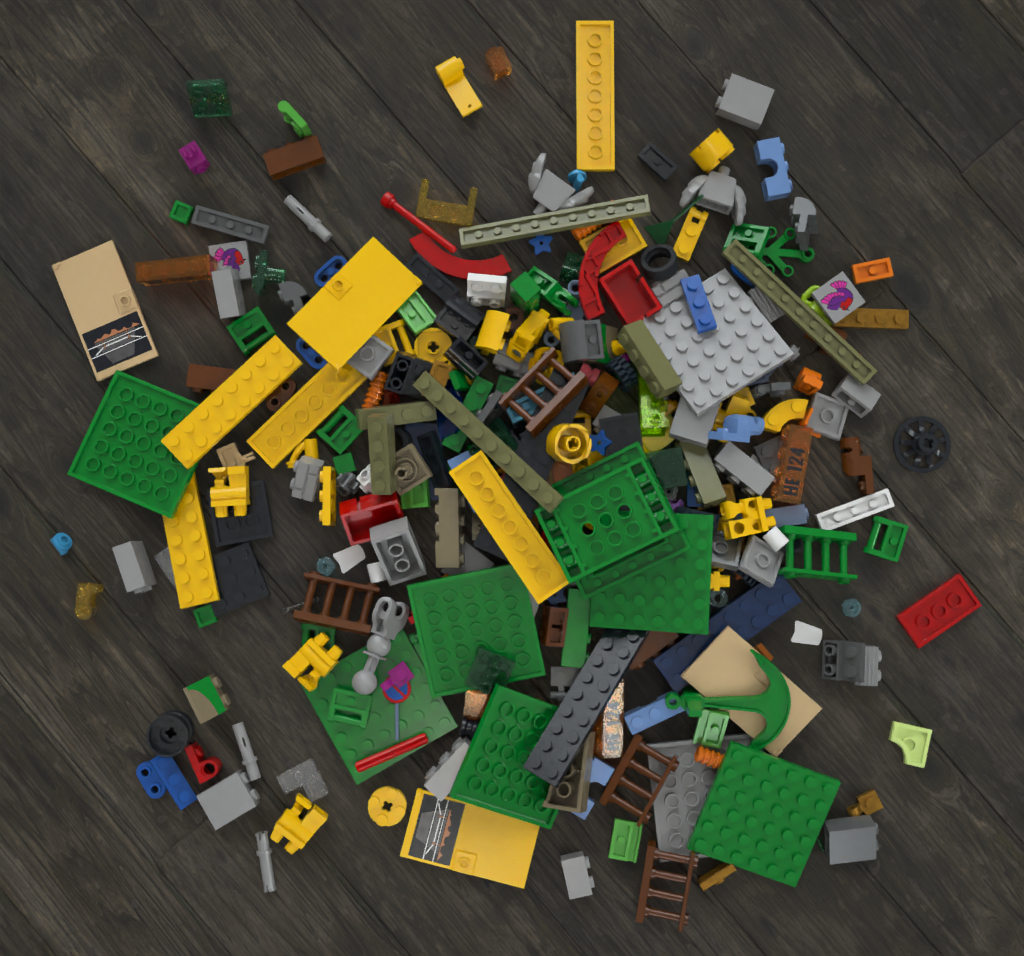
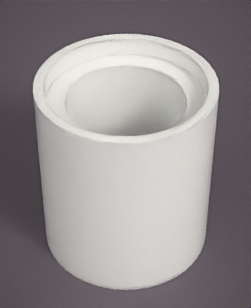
[763,526,789,552]
[367,562,387,583]

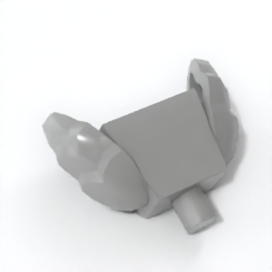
[528,153,594,215]
[679,166,746,226]

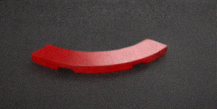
[578,221,627,320]
[409,232,512,280]

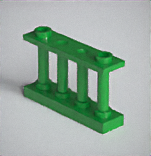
[777,525,857,584]

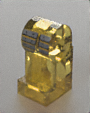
[75,582,103,620]

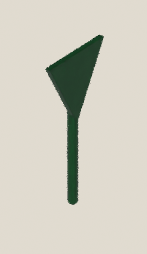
[645,194,704,244]

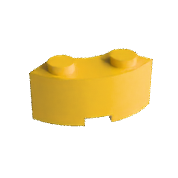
[762,399,809,434]

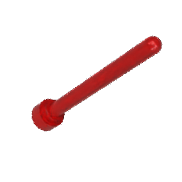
[380,191,457,253]

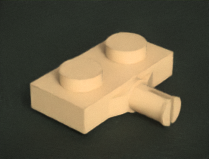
[216,442,256,481]

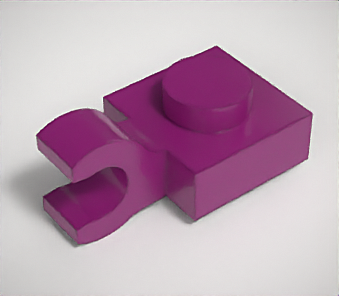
[380,661,415,692]

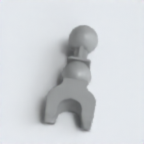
[352,597,410,695]

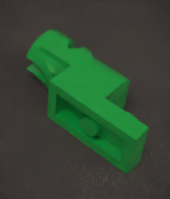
[528,266,578,316]

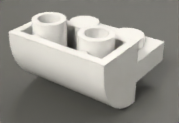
[467,273,507,308]

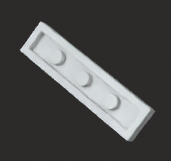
[814,488,895,530]

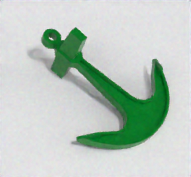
[665,649,791,750]

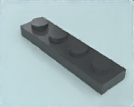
[191,205,270,246]

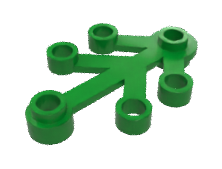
[743,226,815,278]

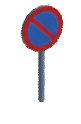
[382,676,411,741]

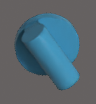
[568,169,587,192]
[50,533,72,556]

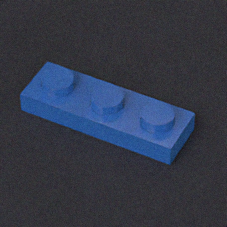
[680,274,717,334]
[149,755,197,810]

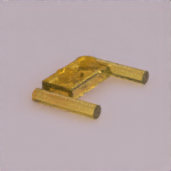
[415,179,478,227]

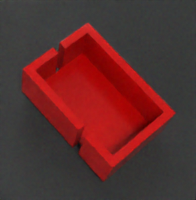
[598,259,662,326]
[339,491,405,546]

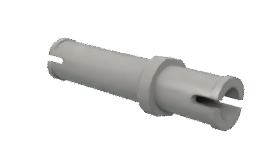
[284,195,332,242]
[232,722,261,781]
[255,831,276,892]

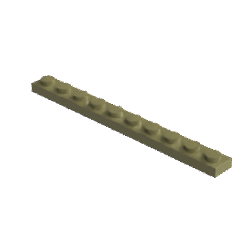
[459,194,651,249]
[722,239,877,386]
[413,371,564,513]

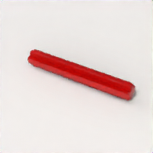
[355,733,429,772]

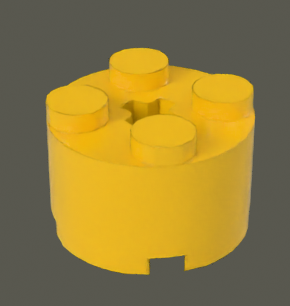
[689,128,735,173]
[546,423,592,464]

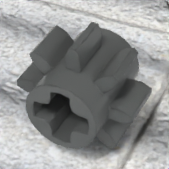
[335,472,359,496]

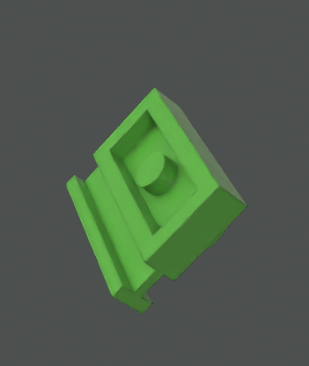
[396,290,437,336]
[401,478,431,509]
[692,708,730,749]
[608,818,643,863]

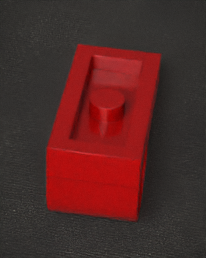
[184,742,222,784]

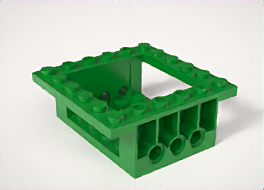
[534,441,692,600]

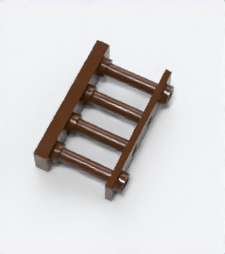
[498,347,589,438]
[293,571,381,636]
[599,732,680,827]
[635,839,698,932]

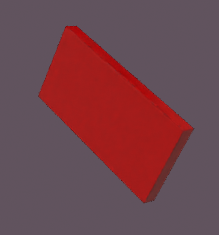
[895,573,982,649]

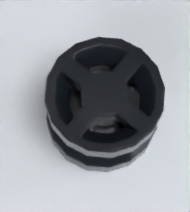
[459,716,479,738]

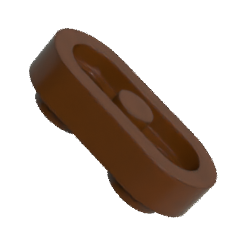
[502,307,524,344]
[266,377,297,412]

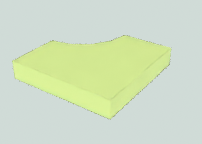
[889,721,932,768]

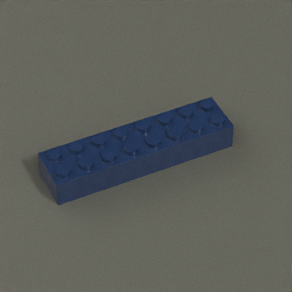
[650,575,801,692]

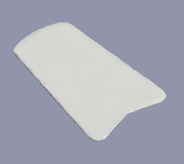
[333,544,365,573]
[791,620,822,645]

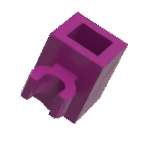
[178,140,211,175]

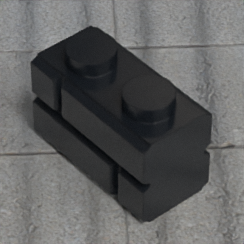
[443,336,489,381]

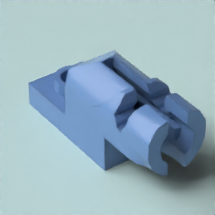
[708,414,765,443]

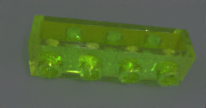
[636,369,669,437]

